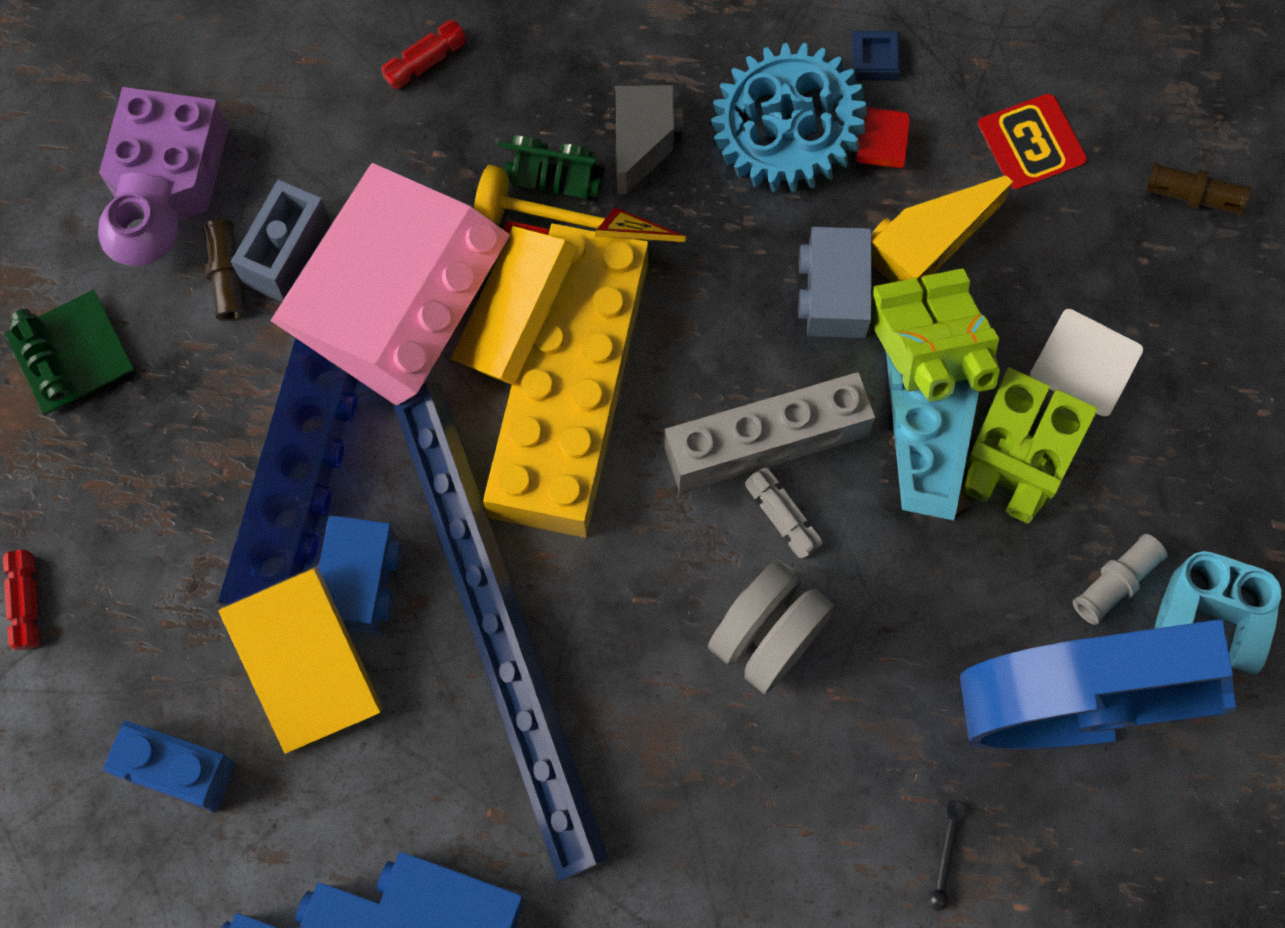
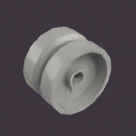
[707,558,837,695]

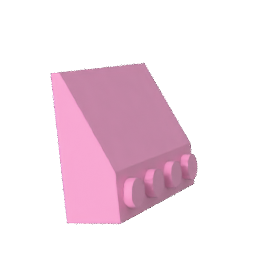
[270,163,510,406]

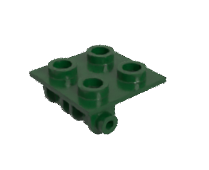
[498,135,605,200]
[4,289,135,416]

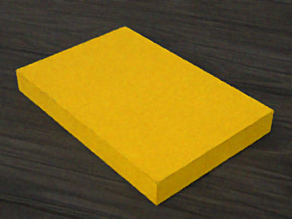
[451,226,578,385]
[218,566,383,753]

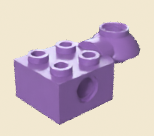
[98,87,229,266]

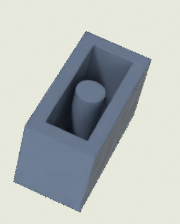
[231,179,331,302]
[798,227,871,338]

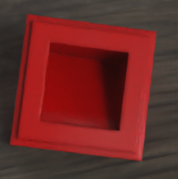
[856,107,910,168]

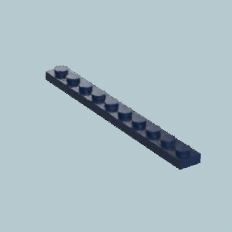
[394,382,610,882]

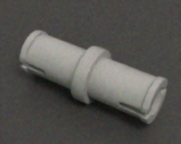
[1073,534,1167,625]

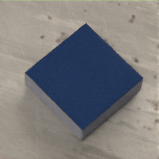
[851,31,901,81]

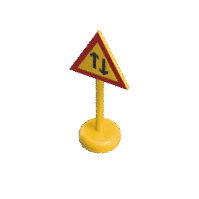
[474,165,686,242]

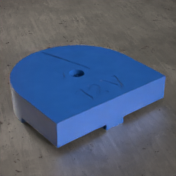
[960,619,1237,750]

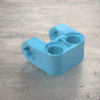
[1154,551,1281,676]

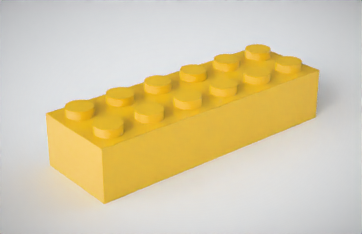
[483,223,648,538]

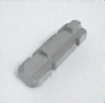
[745,468,823,559]

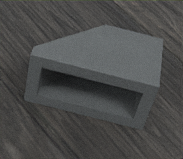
[615,85,683,194]

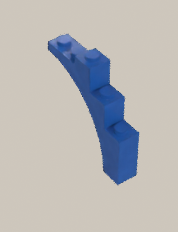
[221,851,525,928]

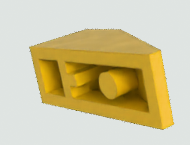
[871,175,1013,285]

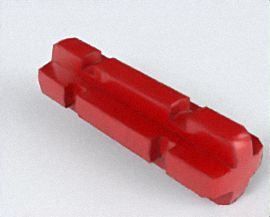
[381,20,466,89]
[3,550,40,650]

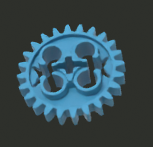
[711,43,867,192]

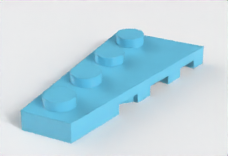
[886,352,979,520]

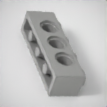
[664,372,875,493]

